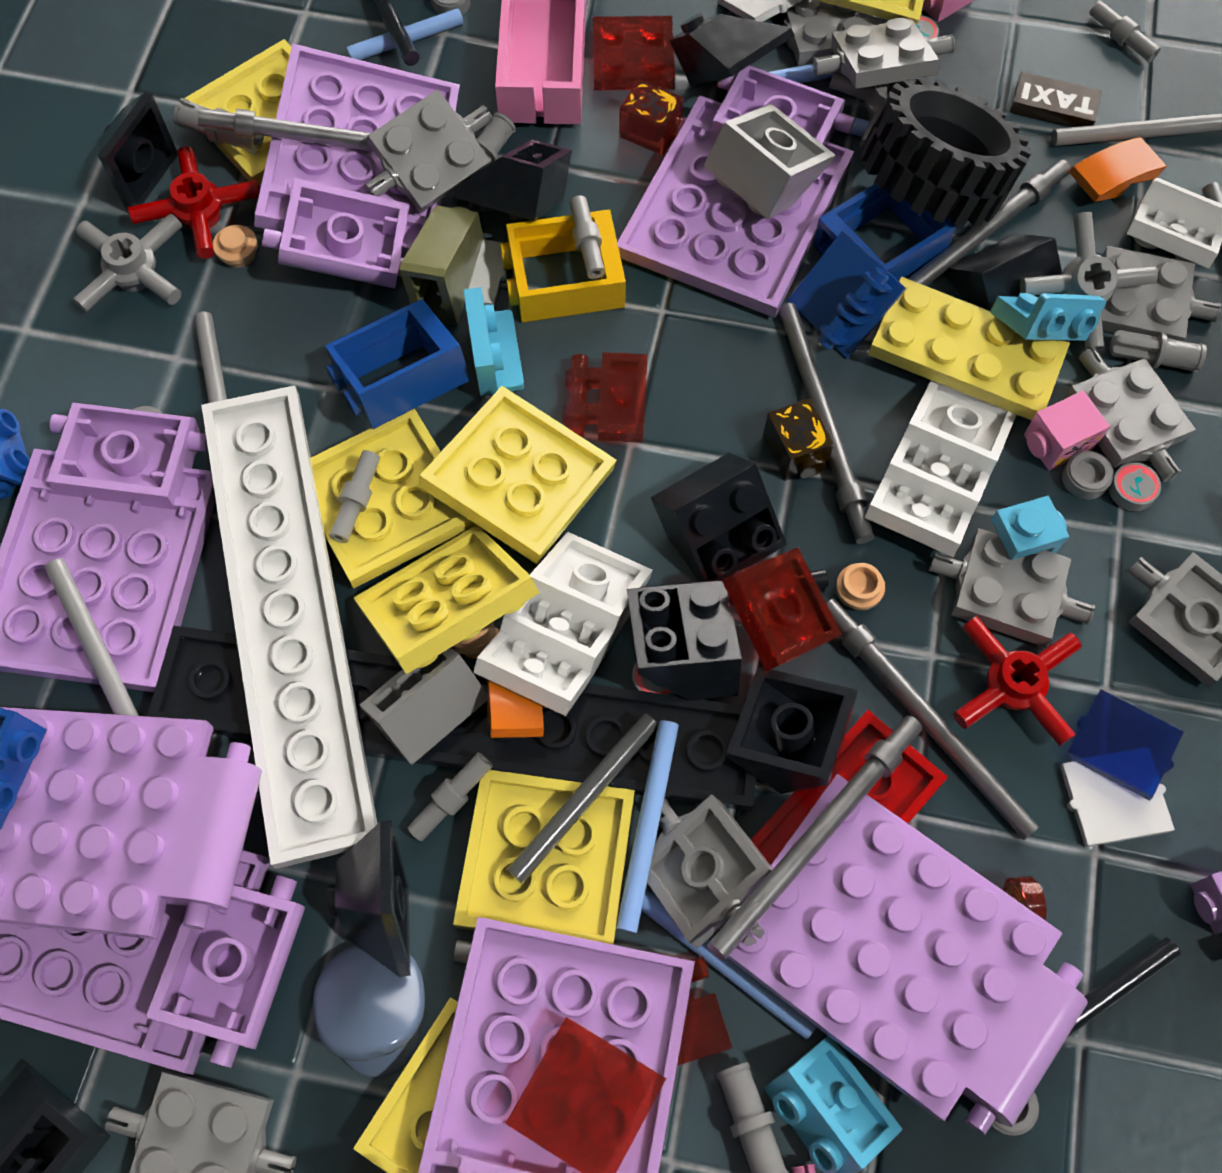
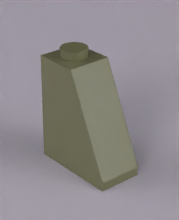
[399,205,484,326]

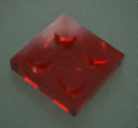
[593,15,675,91]
[721,547,842,672]
[505,1017,666,1173]

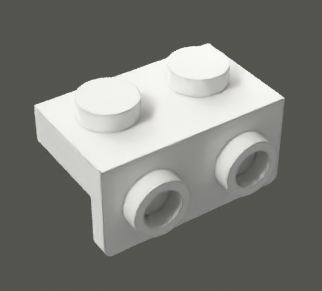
[1127,178,1222,269]

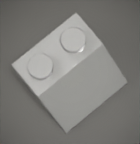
[704,104,836,219]

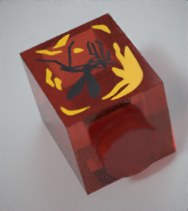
[619,79,686,155]

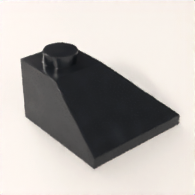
[669,13,795,86]
[98,92,178,213]
[327,820,411,977]

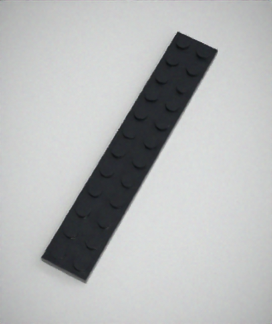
[147,625,756,812]

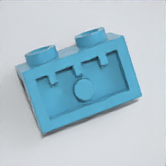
[463,287,525,396]
[990,293,1106,341]
[764,1036,903,1173]

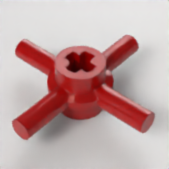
[128,146,260,259]
[953,616,1082,747]

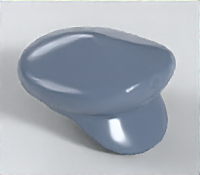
[313,945,425,1077]

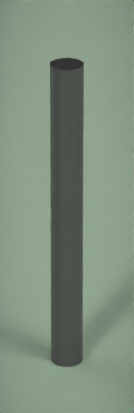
[507,713,658,884]

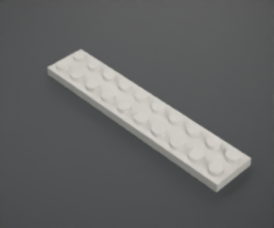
[201,385,378,869]

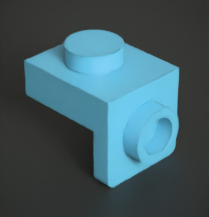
[991,496,1070,560]

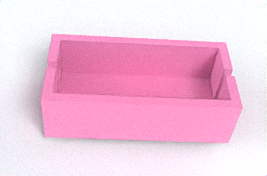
[495,0,587,124]

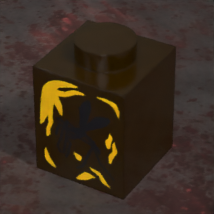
[763,398,834,481]

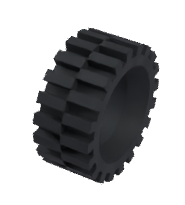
[861,78,1031,226]

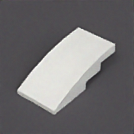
[864,380,1017,557]
[473,532,653,716]

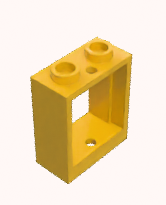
[500,209,626,323]

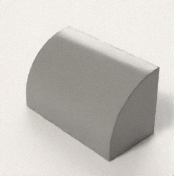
[360,648,487,765]

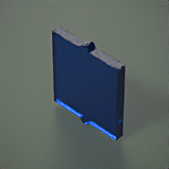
[1065,689,1184,801]

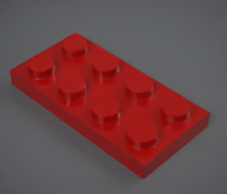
[751,710,948,865]

